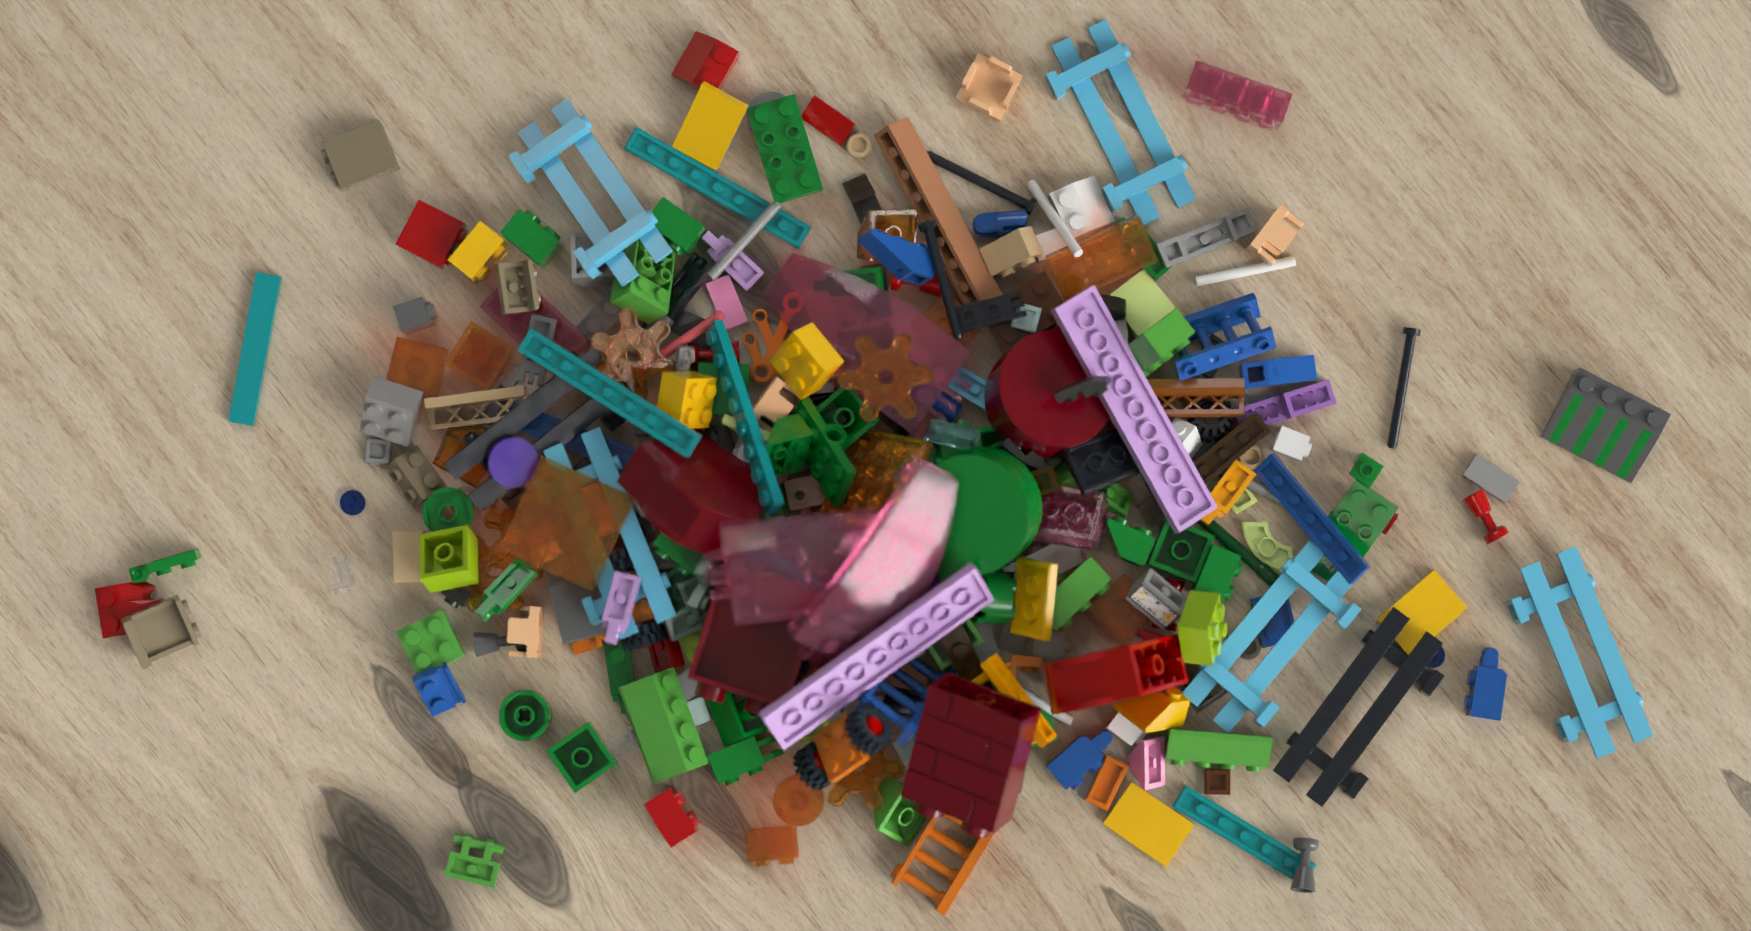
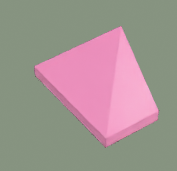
[1126,735,1165,790]

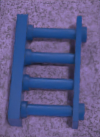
[1174,292,1276,381]
[854,658,957,747]

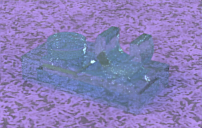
[924,418,981,450]

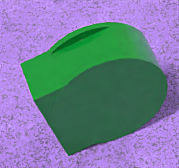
[893,446,1042,583]

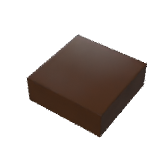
[1204,769,1231,795]

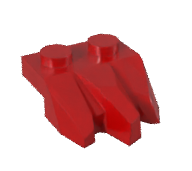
[95,581,164,639]

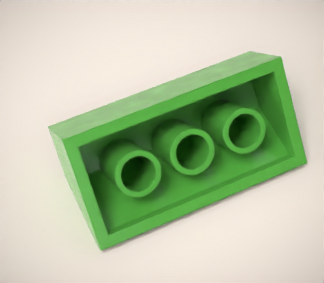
[618,667,708,784]
[1165,728,1273,772]

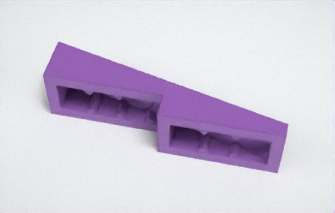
[1232,379,1337,428]

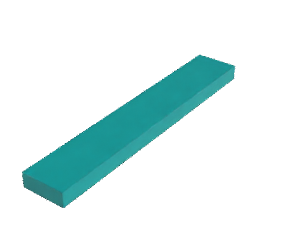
[228,272,282,426]
[1172,785,1317,879]

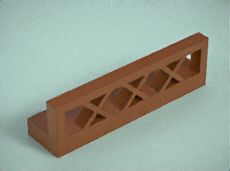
[1147,378,1245,417]

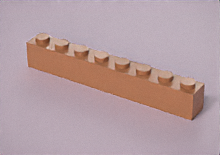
[873,117,1003,305]

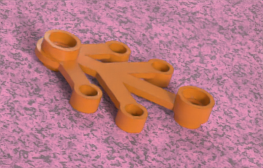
[742,293,804,386]

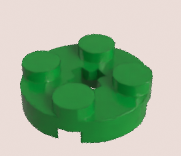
[422,487,475,532]

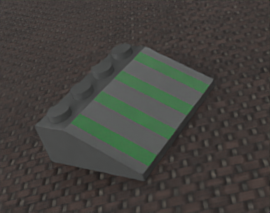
[1540,368,1671,483]

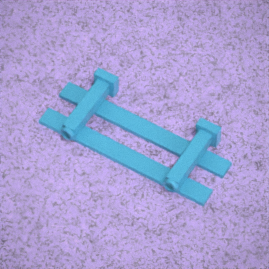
[1045,19,1196,226]
[508,98,673,287]
[534,427,677,640]
[1182,539,1362,733]
[1506,546,1653,759]

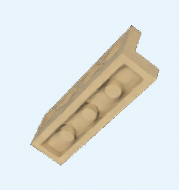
[424,385,529,431]

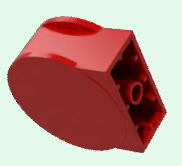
[1040,634,1188,715]

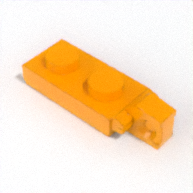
[1200,460,1256,525]

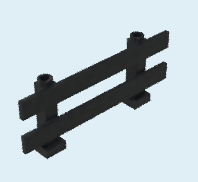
[443,337,640,511]
[1272,607,1444,807]

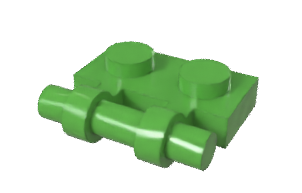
[444,833,505,888]

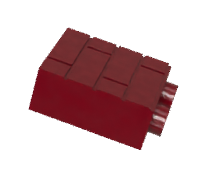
[687,559,824,716]
[901,672,1042,837]

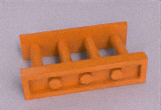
[890,814,995,916]

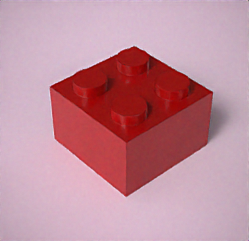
[643,786,700,848]

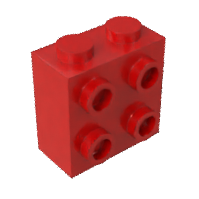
[395,200,467,270]

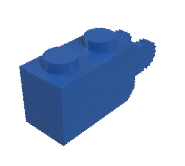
[1464,647,1507,721]
[1045,730,1113,790]

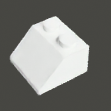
[1048,176,1115,240]

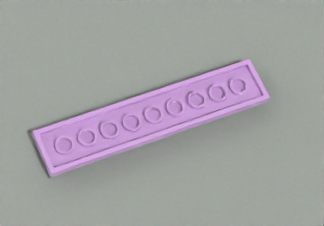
[1051,285,1218,534]
[759,563,994,750]

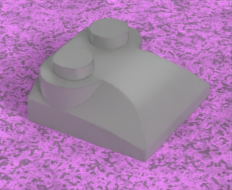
[570,231,615,287]

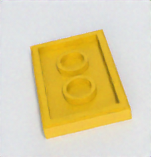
[672,81,749,170]
[1010,557,1058,641]
[1376,569,1467,655]
[1102,782,1194,867]

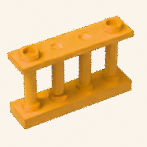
[972,653,1057,748]

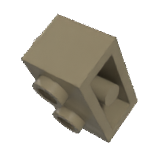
[784,475,834,515]

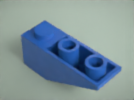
[857,229,934,286]
[1238,355,1317,390]

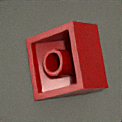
[671,31,740,90]

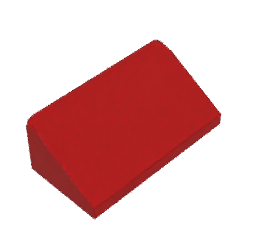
[801,95,856,147]
[644,620,685,673]

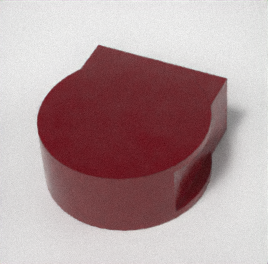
[984,325,1109,459]
[617,428,764,556]

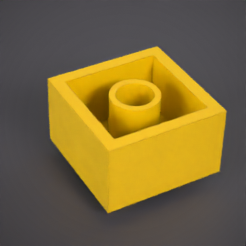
[448,221,508,284]
[769,322,844,400]
[657,371,717,429]

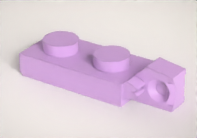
[701,230,764,291]
[602,571,641,645]

